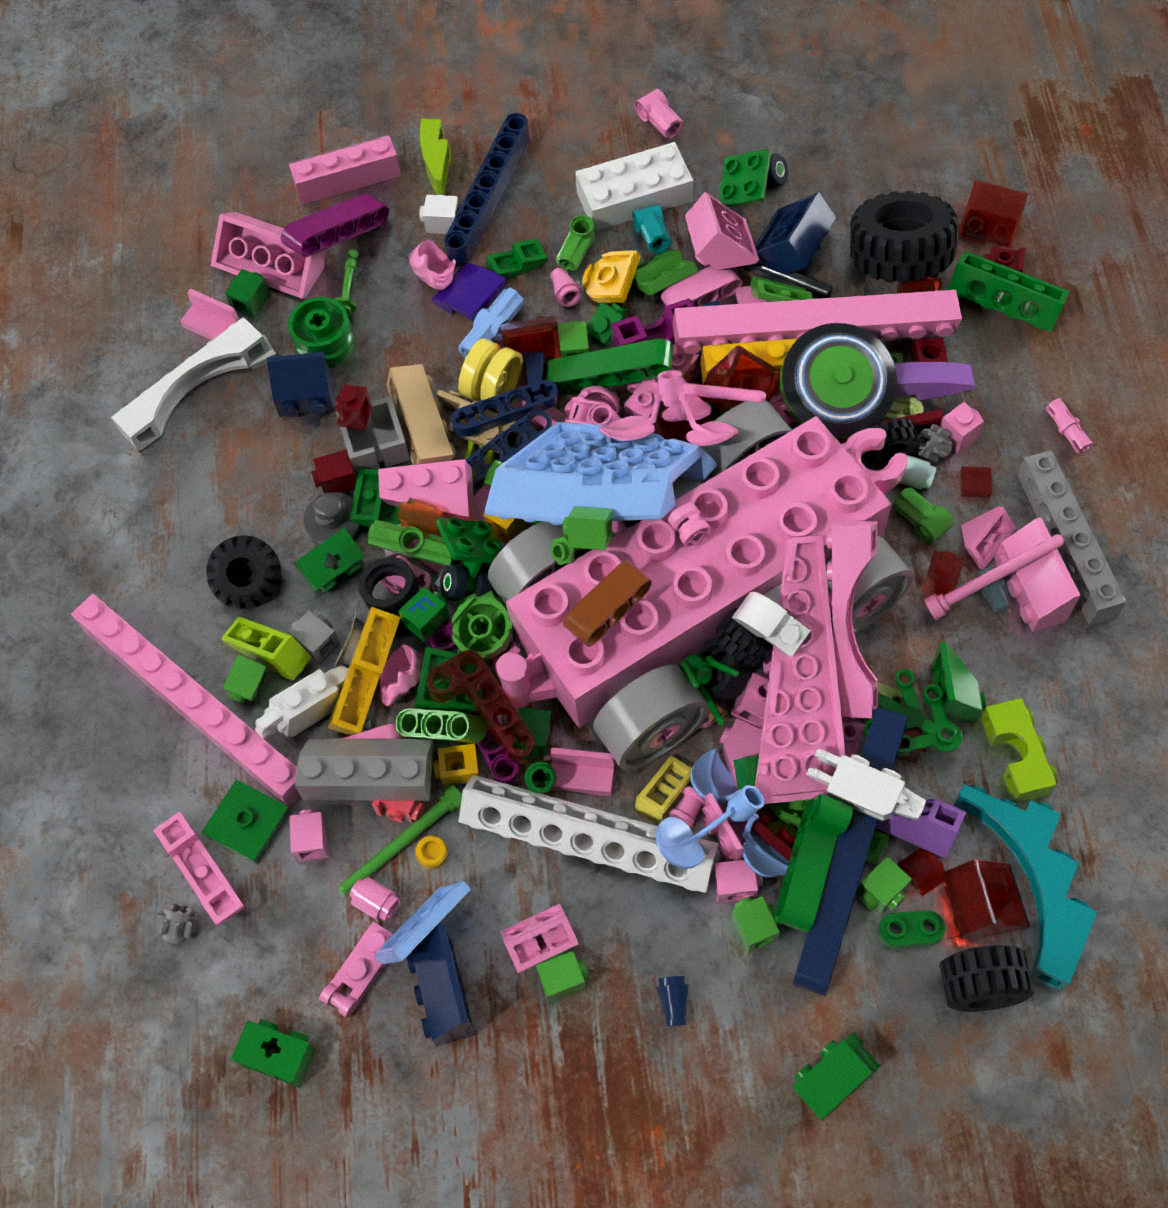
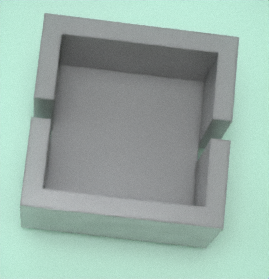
[336,396,410,476]

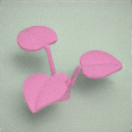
[599,370,738,446]

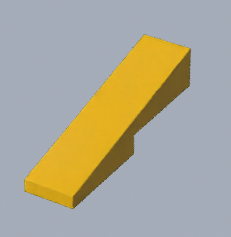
[327,607,400,736]

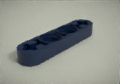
[451,380,558,437]

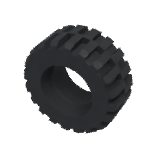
[850,191,958,283]

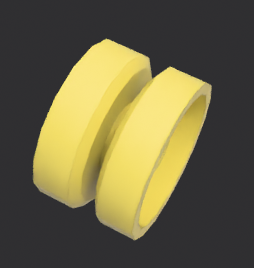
[458,338,523,410]

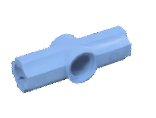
[458,287,524,358]

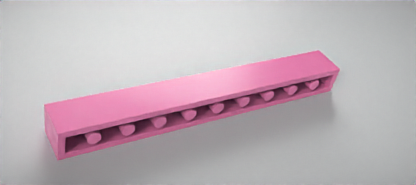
[673,290,962,354]
[71,593,301,809]

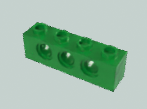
[947,251,1070,332]

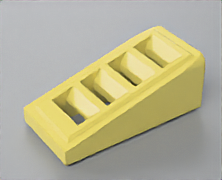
[635,755,692,825]

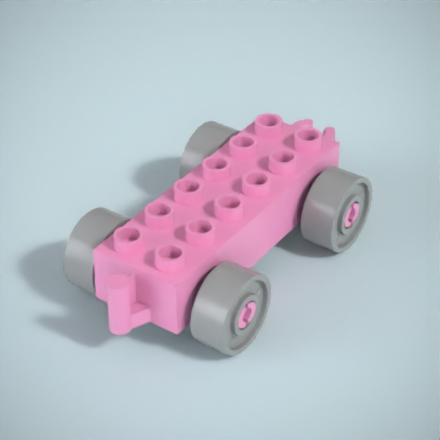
[488,400,914,771]

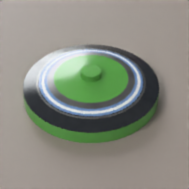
[780,323,897,439]

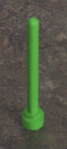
[339,783,462,895]

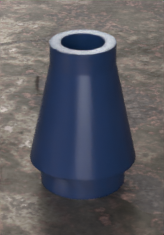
[656,976,689,1027]

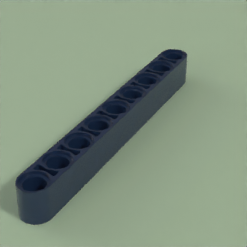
[793,707,908,996]

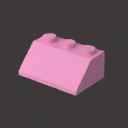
[685,192,759,270]
[995,517,1080,632]

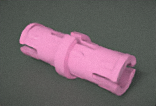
[1045,398,1093,455]

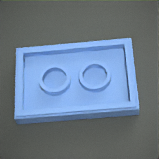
[374,881,471,964]

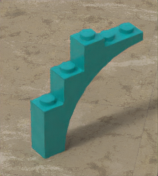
[954,784,1097,991]

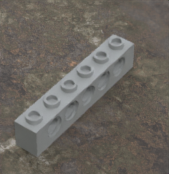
[1017,450,1126,626]

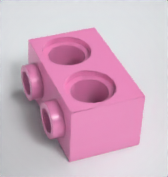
[500,903,579,973]

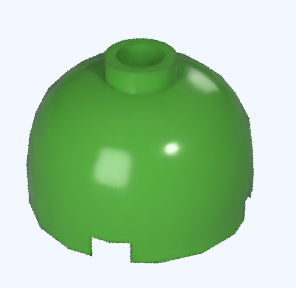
[451,597,515,660]

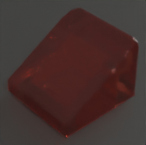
[897,848,947,896]

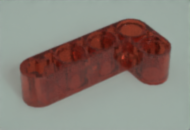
[427,650,534,764]

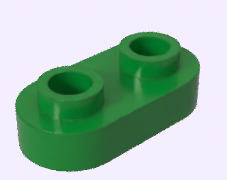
[877,910,945,949]

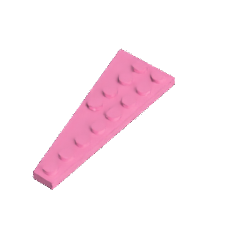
[755,535,845,804]

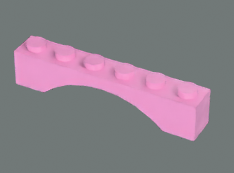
[827,521,878,718]

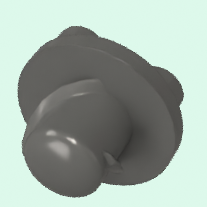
[304,492,361,544]

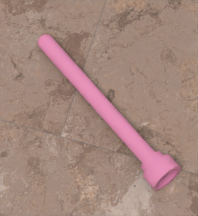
[682,377,766,403]
[924,535,1064,620]

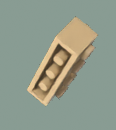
[387,364,455,465]

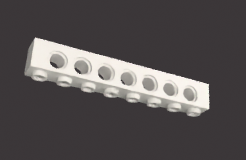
[458,775,719,893]

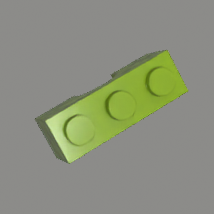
[980,698,1058,804]

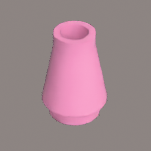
[550,268,581,307]

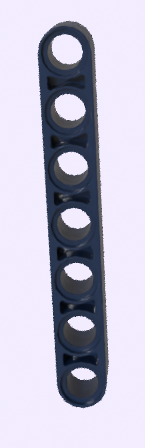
[444,113,530,266]

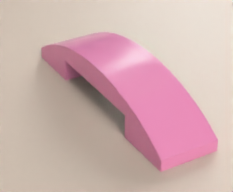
[153,812,245,927]

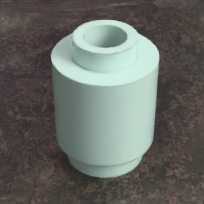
[899,454,937,490]

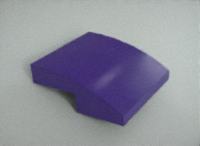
[431,263,506,322]

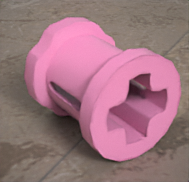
[669,787,705,829]

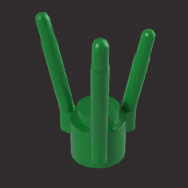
[680,654,739,726]

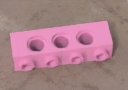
[624,344,702,427]

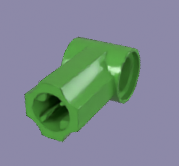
[556,215,595,272]
[892,487,954,544]

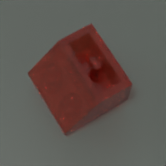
[958,179,1029,248]

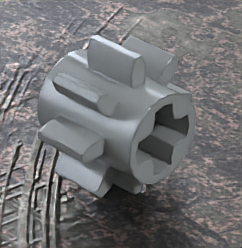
[918,424,953,463]
[155,902,199,944]

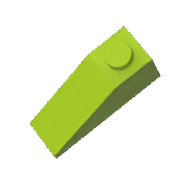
[221,616,312,681]

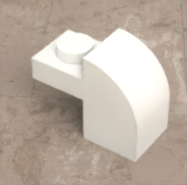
[732,592,810,657]

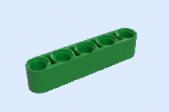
[545,339,674,396]

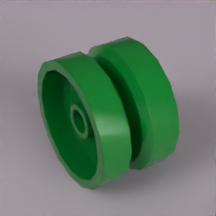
[288,297,355,368]

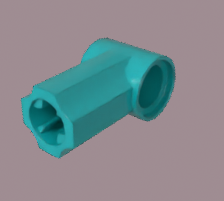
[632,204,671,255]

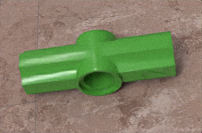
[368,520,458,566]

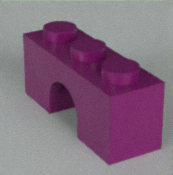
[611,298,694,347]

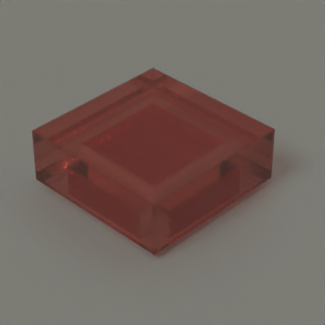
[960,466,992,498]

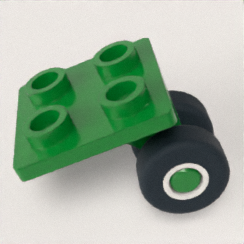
[718,149,788,207]
[436,517,503,601]

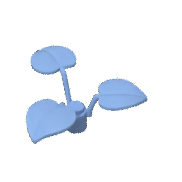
[656,748,789,877]

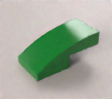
[486,238,548,279]

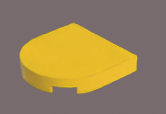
[582,251,641,303]

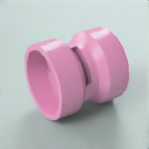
[668,503,712,548]

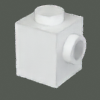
[420,195,460,234]

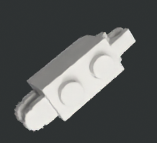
[255,665,349,739]
[806,749,926,821]

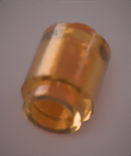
[397,498,443,534]

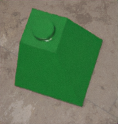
[931,642,986,723]

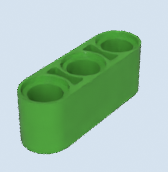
[396,708,487,743]

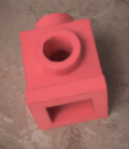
[372,800,425,823]

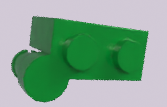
[792,1032,882,1121]

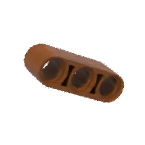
[563,560,652,647]

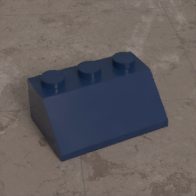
[755,192,836,274]
[407,923,475,1047]

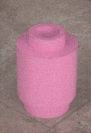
[349,877,400,922]

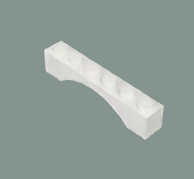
[111,317,269,452]

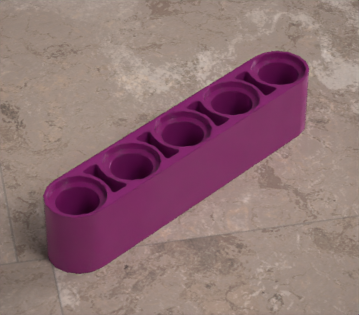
[281,193,390,258]

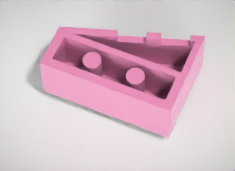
[378,459,475,521]

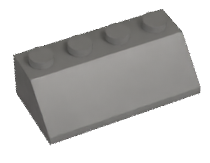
[295,739,434,801]

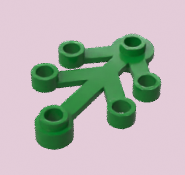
[864,669,962,756]

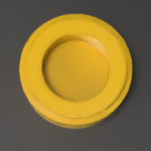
[415,835,448,870]

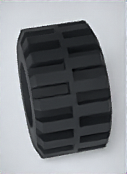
[939,945,1034,1012]

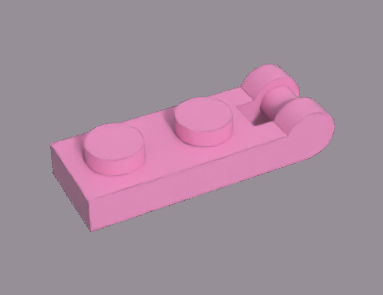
[319,921,393,1018]

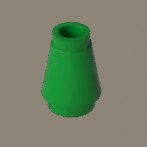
[525,762,556,793]

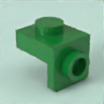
[586,302,628,346]

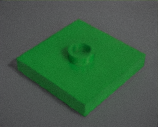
[201,779,290,864]

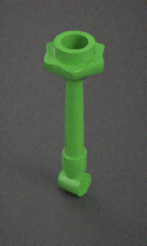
[335,249,359,317]
[550,530,616,565]

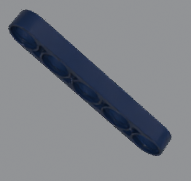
[465,409,552,489]

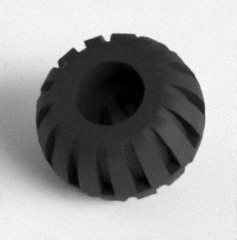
[206,535,281,609]

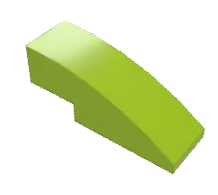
[420,118,451,195]

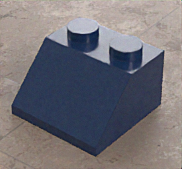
[267,352,335,417]

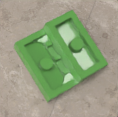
[632,249,698,295]
[750,276,813,302]

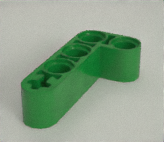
[774,793,853,933]

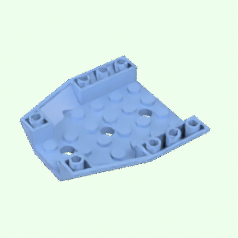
[485,422,717,525]

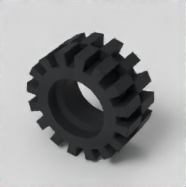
[867,417,920,466]
[716,607,773,667]

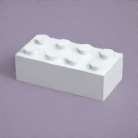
[575,142,693,231]

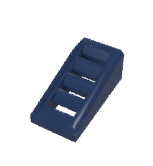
[523,352,546,403]

